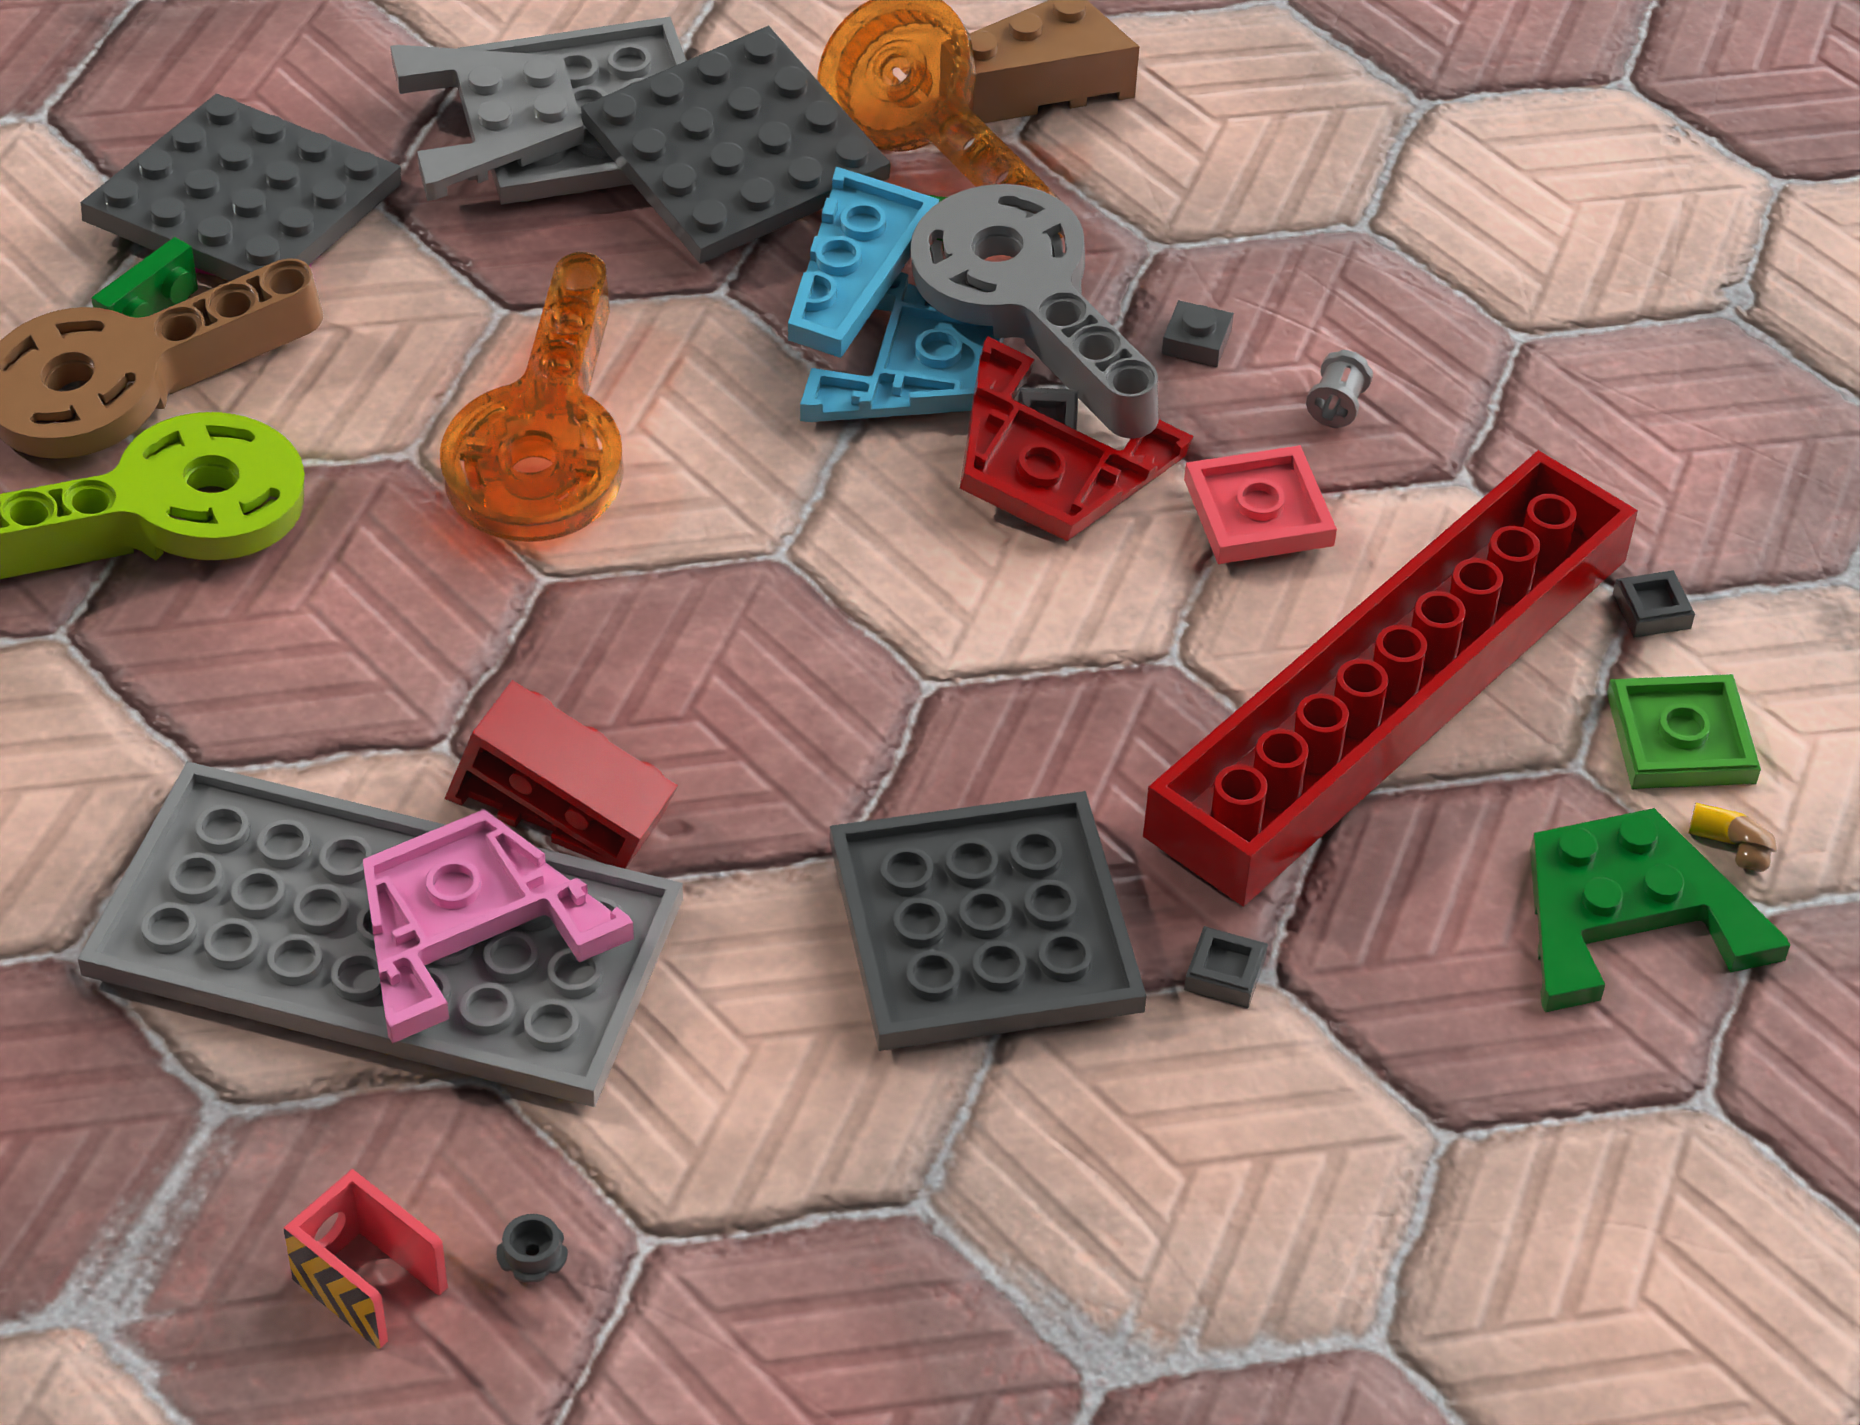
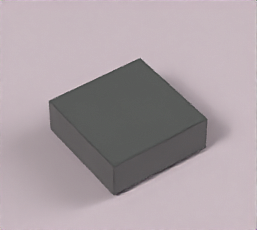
[1613,570,1695,638]
[1184,926,1268,1008]

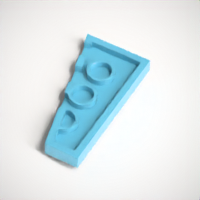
[788,166,939,358]

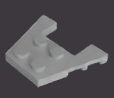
[390,45,584,201]

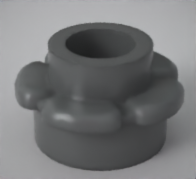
[496,1214,568,1283]

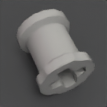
[1306,350,1373,428]

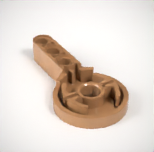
[0,259,323,458]

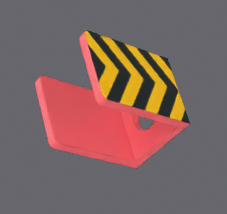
[283,1169,448,1349]

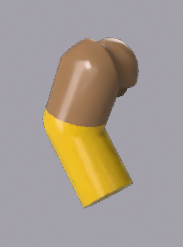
[1688,803,1777,872]

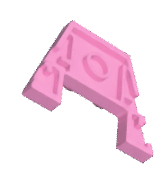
[363,809,634,1044]

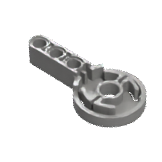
[911,184,1159,438]

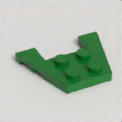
[1530,808,1790,1013]

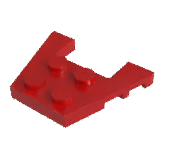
[959,336,1194,541]

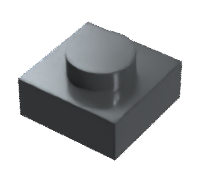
[1162,300,1234,367]

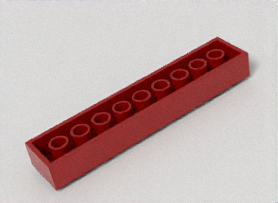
[1143,450,1638,907]

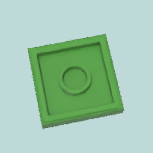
[1607,674,1761,789]

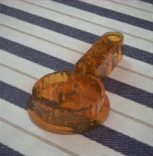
[817,0,1065,238]

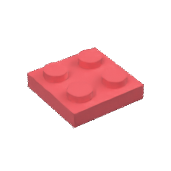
[1184,445,1337,564]

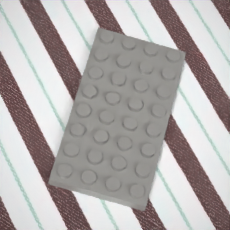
[78,761,683,1107]

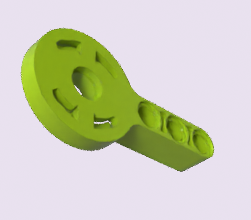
[0,412,305,579]

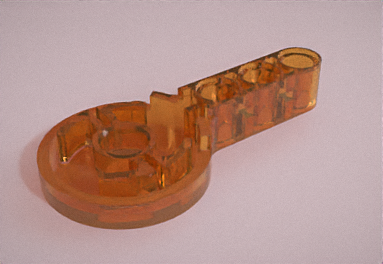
[440,252,624,542]

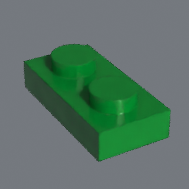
[91,237,198,318]

